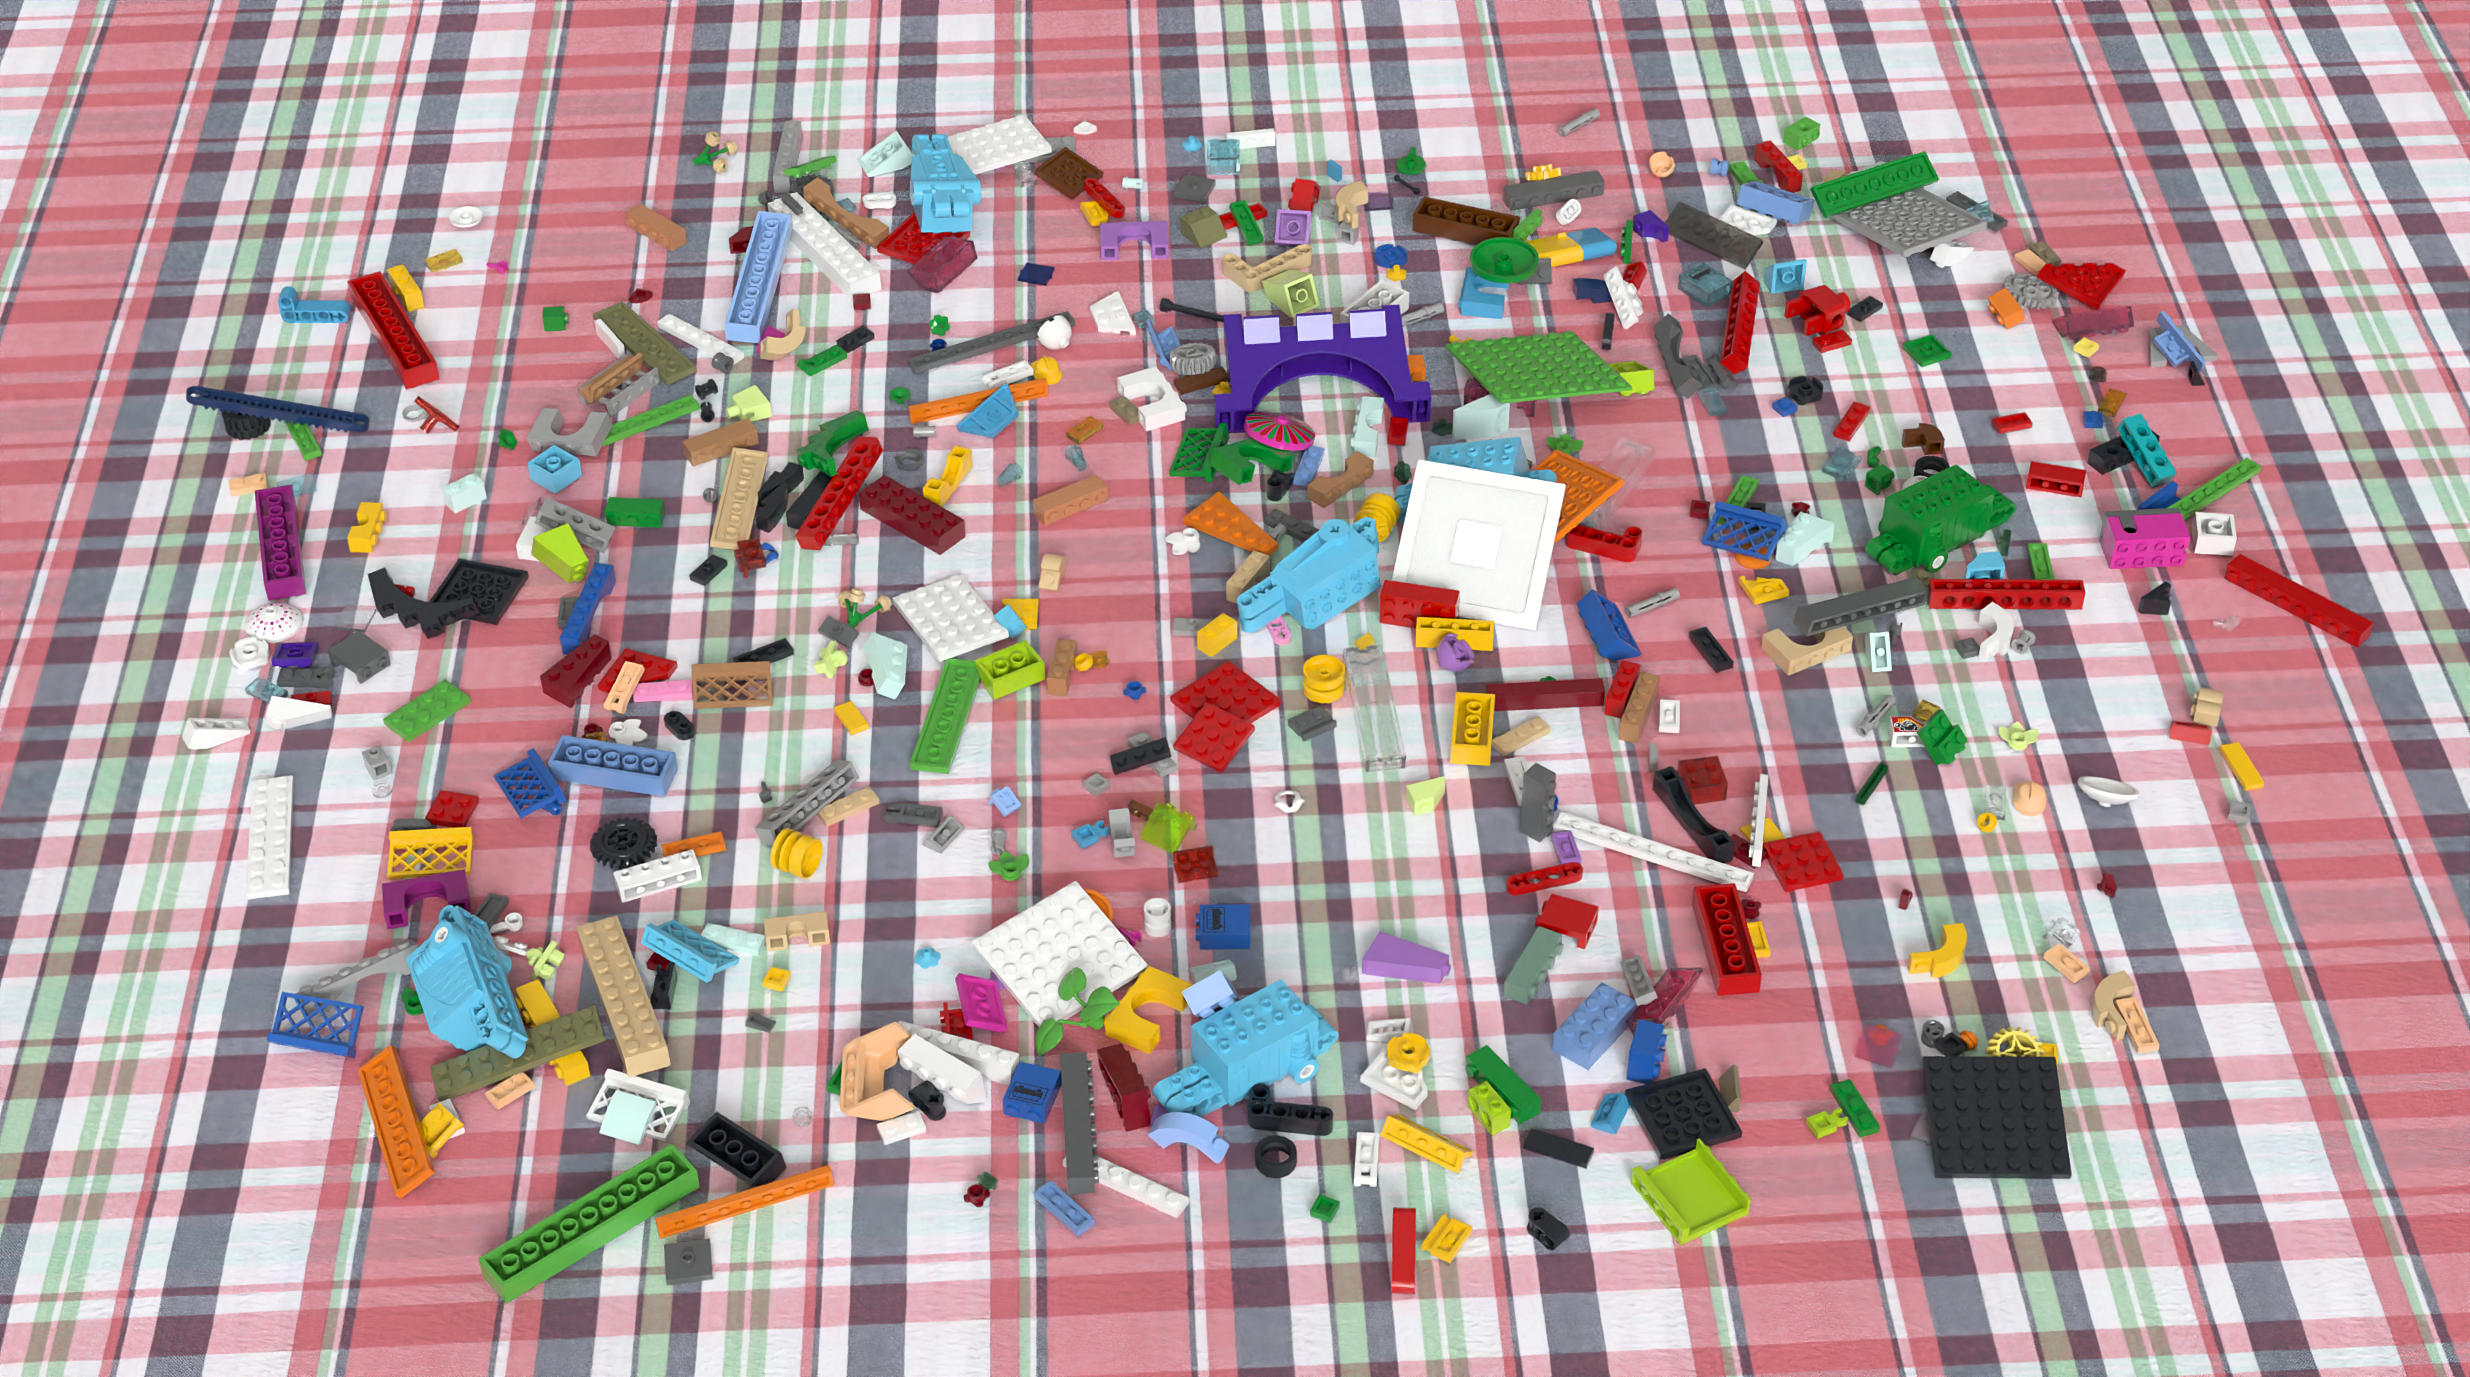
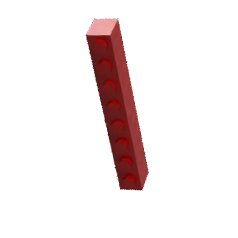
[2224,554,2374,648]

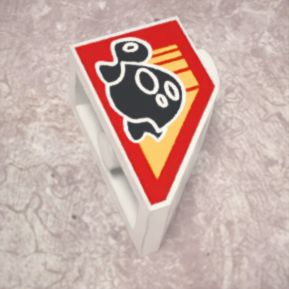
[1888,716,1925,747]

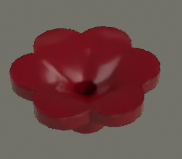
[2097,872,2117,898]

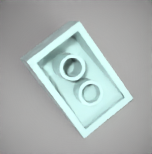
[857,131,914,177]
[1452,394,1510,440]

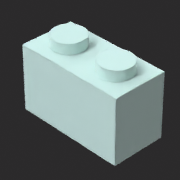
[442,473,487,513]

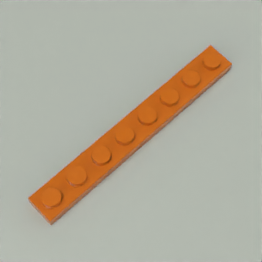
[908,378,1048,425]
[655,1165,834,1239]

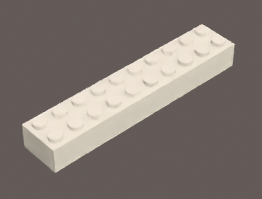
[768,192,881,301]

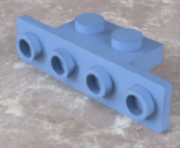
[2152,311,2206,372]
[1146,318,1182,371]

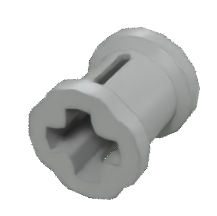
[2011,629,2036,654]

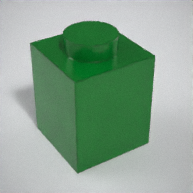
[542,306,569,332]

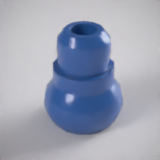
[540,795,562,815]

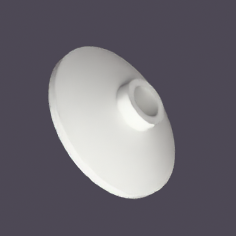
[449,206,483,227]

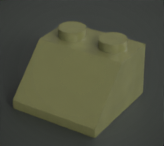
[1180,205,1227,249]

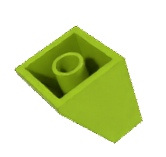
[531,523,588,583]

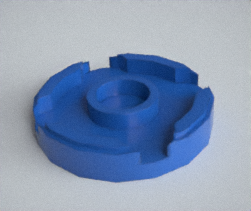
[1374,244,1408,269]

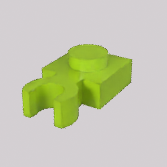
[1806,1108,1848,1139]

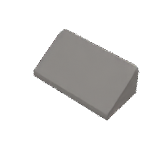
[922,814,965,854]

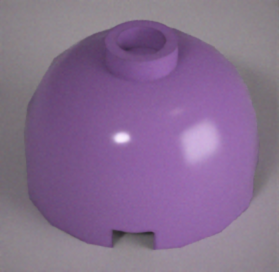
[1436,633,1475,672]

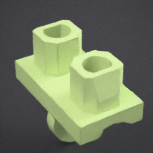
[814,641,848,678]
[527,941,565,981]

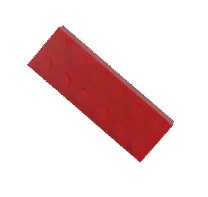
[1692,883,1762,996]

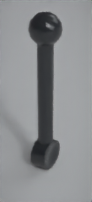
[1394,175,1420,194]

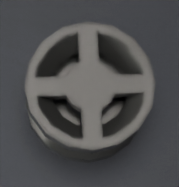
[712,352,734,374]
[1921,1020,1945,1048]

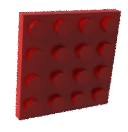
[877,213,970,271]
[1170,661,1281,724]

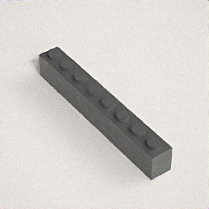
[1793,577,1929,636]
[1060,1052,1099,1195]

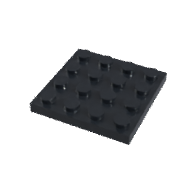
[429,558,529,625]
[1625,1068,1742,1160]

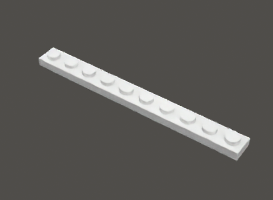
[1553,812,1754,892]

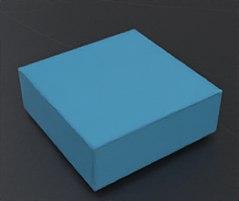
[1327,159,1342,182]

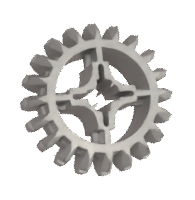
[1169,342,1217,376]

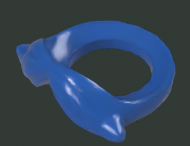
[751,542,779,566]

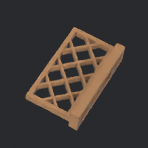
[691,661,773,709]

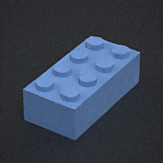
[1737,181,1815,225]
[1552,982,1637,1070]

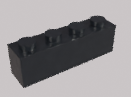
[786,471,833,530]

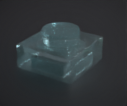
[1132,310,1155,329]

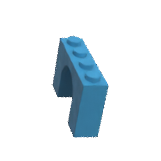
[1458,266,1510,319]

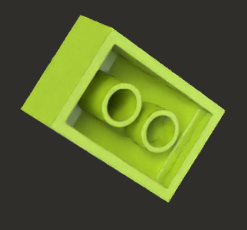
[1608,361,1654,396]

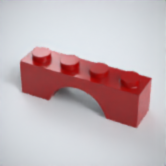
[1754,140,1803,193]

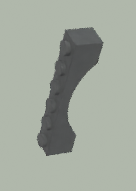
[1653,313,1703,399]

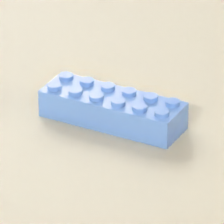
[1182,970,1241,1020]

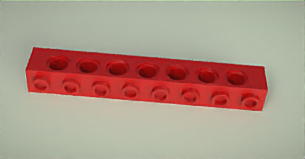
[1720,271,1760,375]
[795,436,883,550]
[1927,579,2086,610]

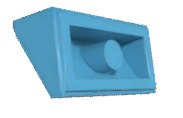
[1590,1093,1630,1134]

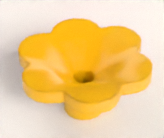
[1386,265,1407,282]
[1212,382,1230,395]

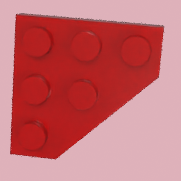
[598,648,678,693]

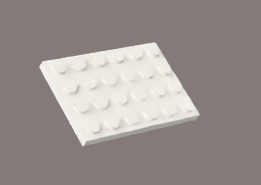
[948,115,1052,175]
[892,574,1009,662]

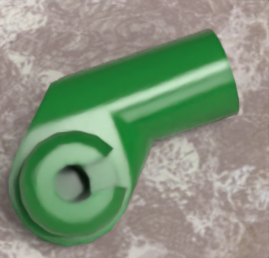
[1867,446,1881,467]

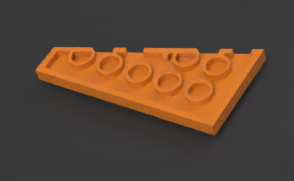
[1182,491,1279,556]

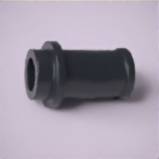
[700,402,715,422]

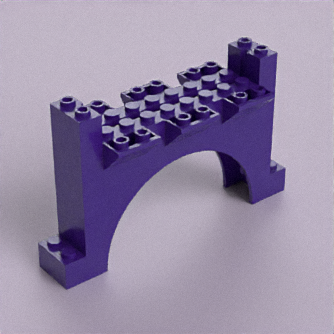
[1214,305,1432,434]

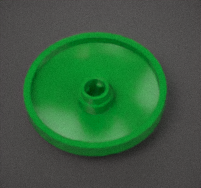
[1470,237,1539,283]

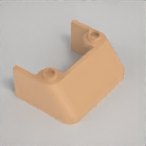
[840,1021,914,1121]

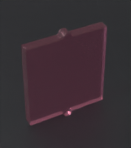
[1855,1023,1903,1068]

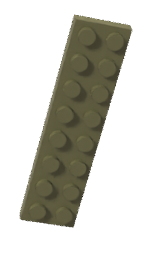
[593,301,697,385]
[430,1005,606,1102]

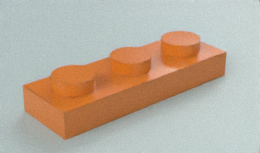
[661,831,726,857]

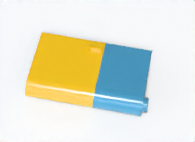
[1524,227,1617,267]

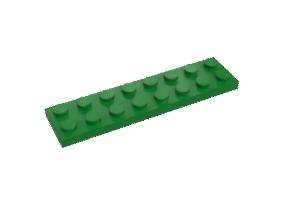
[1810,151,1939,218]

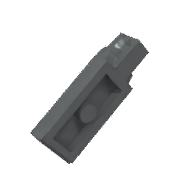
[1706,352,1738,390]

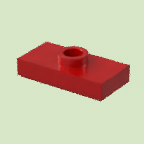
[1991,412,2033,434]
[1387,417,1409,446]
[291,691,332,706]

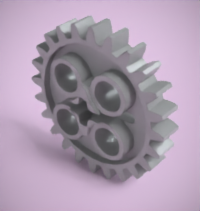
[2002,272,2059,310]

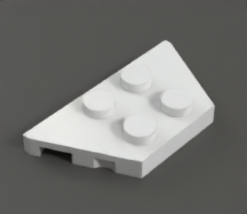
[1089,291,1136,335]

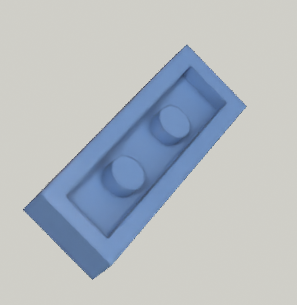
[1294,446,1324,487]
[1034,1180,1095,1237]

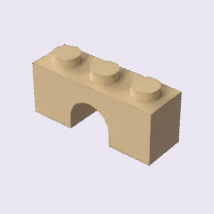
[1226,550,1270,604]
[764,911,830,951]

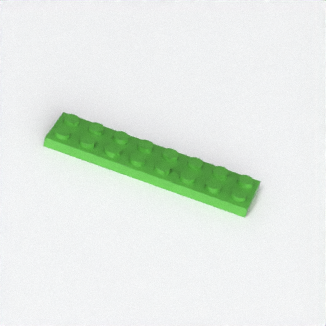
[910,658,981,774]

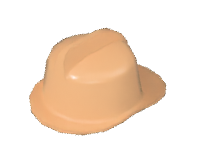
[2013,781,2046,816]

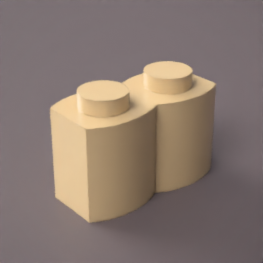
[2190,687,2224,727]

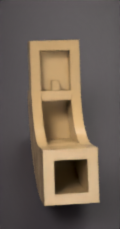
[1336,181,1368,229]
[760,309,806,360]
[2092,970,2135,1041]

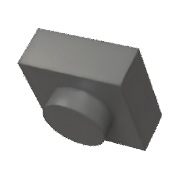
[1955,637,1980,659]

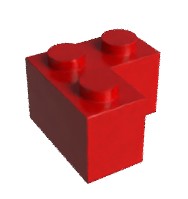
[1288,178,1321,213]

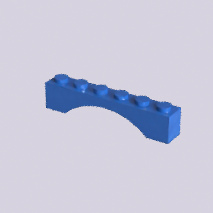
[560,563,616,655]

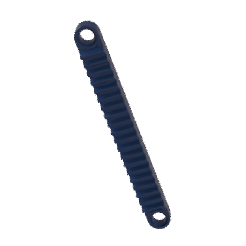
[186,386,369,433]

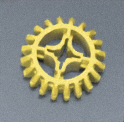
[1985,1026,2045,1057]

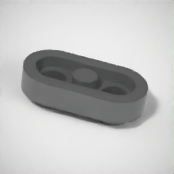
[390,818,433,831]

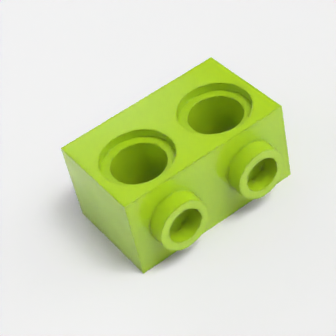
[1467,1081,1511,1136]

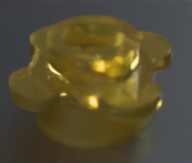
[1089,651,1110,669]

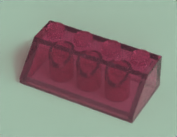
[907,237,978,293]
[2052,306,2134,340]
[1626,967,1703,1036]

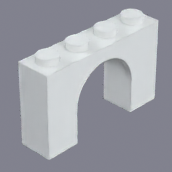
[1117,366,1187,431]

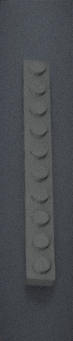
[908,311,1075,374]

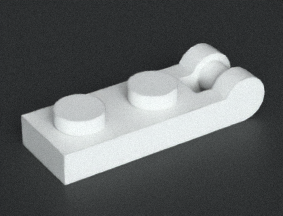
[982,360,1034,389]
[1354,1132,1379,1187]

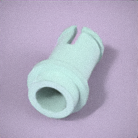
[1122,176,1143,189]

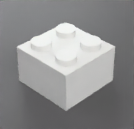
[2192,512,2237,556]

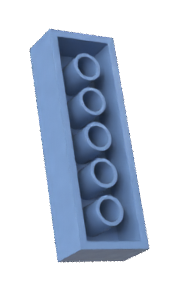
[548,735,678,797]

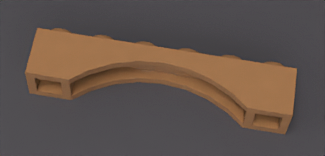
[803,177,889,249]

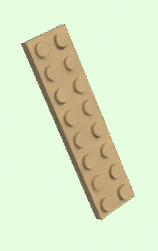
[710,447,769,551]

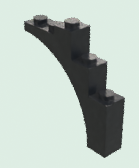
[368,568,480,639]

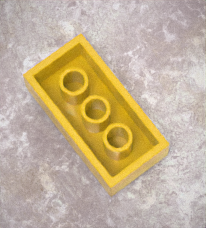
[1450,692,1495,766]

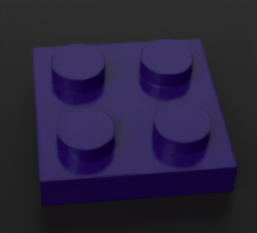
[271,642,319,668]

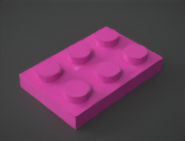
[955,973,1007,1033]

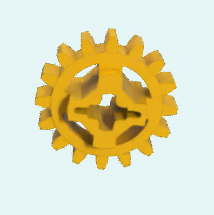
[1525,164,1561,181]

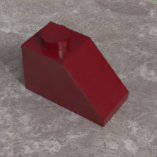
[729,226,754,254]

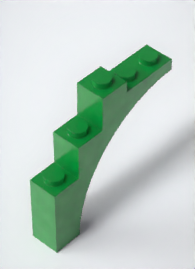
[797,410,869,476]

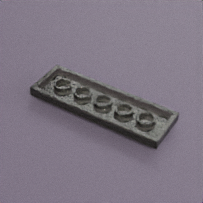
[1665,201,1764,270]

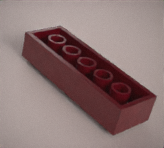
[859,475,966,555]

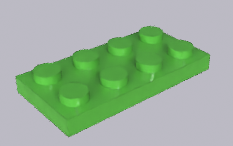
[383,679,471,742]

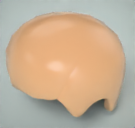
[1649,152,1675,178]

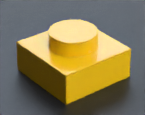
[762,967,791,992]

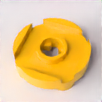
[1387,1033,1430,1073]

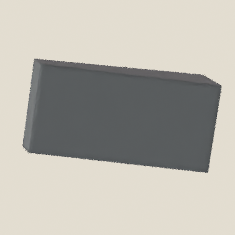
[745,1012,776,1033]

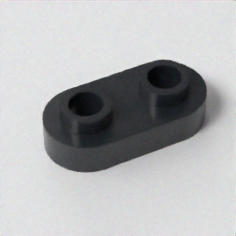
[664,711,695,740]

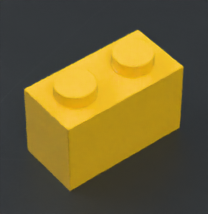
[1197,613,1237,658]

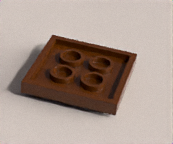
[1034,147,1104,200]

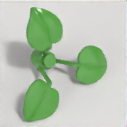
[1035,967,1120,1057]

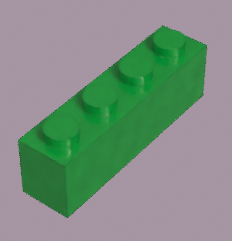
[1465,1045,1541,1125]

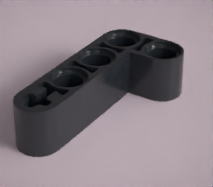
[1248,1083,1333,1136]

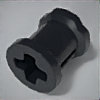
[695,379,718,400]

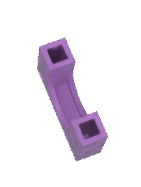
[1100,221,1169,260]

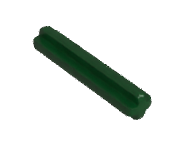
[1855,762,1888,805]

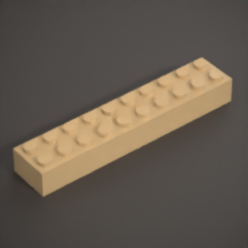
[576,915,671,1078]

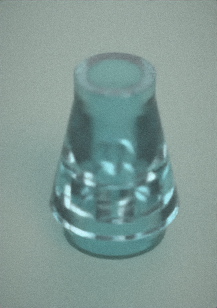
[1065,445,1088,471]
[996,463,1023,488]

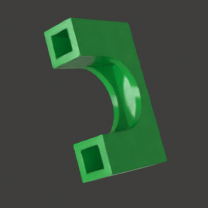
[1209,438,1294,485]

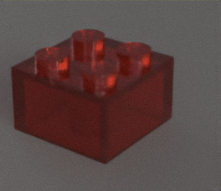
[1677,756,1728,805]

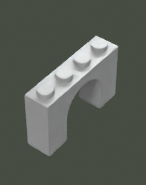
[527,408,612,456]

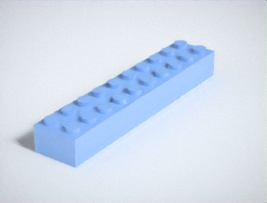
[725,211,793,343]

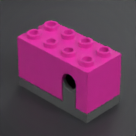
[2099,508,2190,569]

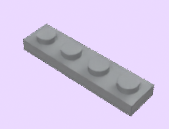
[1620,955,1658,1006]

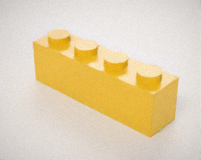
[1416,617,1494,651]

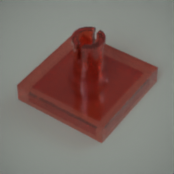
[414,396,460,434]

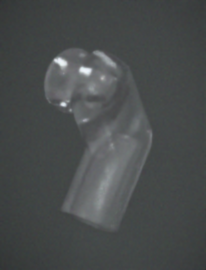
[2212,614,2241,631]

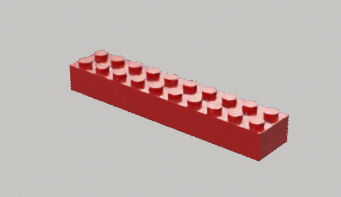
[347,271,440,389]

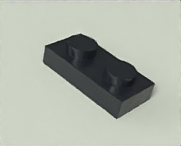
[836,326,875,353]

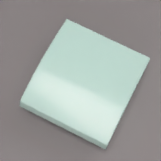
[599,1090,657,1145]

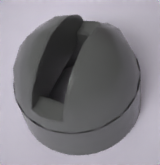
[758,191,773,205]
[703,488,718,503]

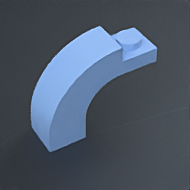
[1148,1112,1229,1164]

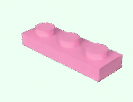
[633,680,693,703]

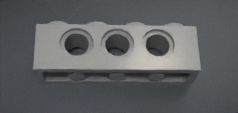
[535,497,616,553]

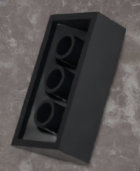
[687,1111,787,1187]

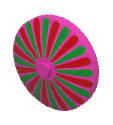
[1244,411,1315,451]

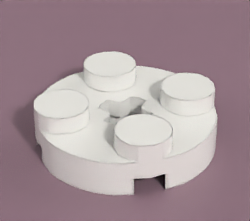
[229,637,270,671]

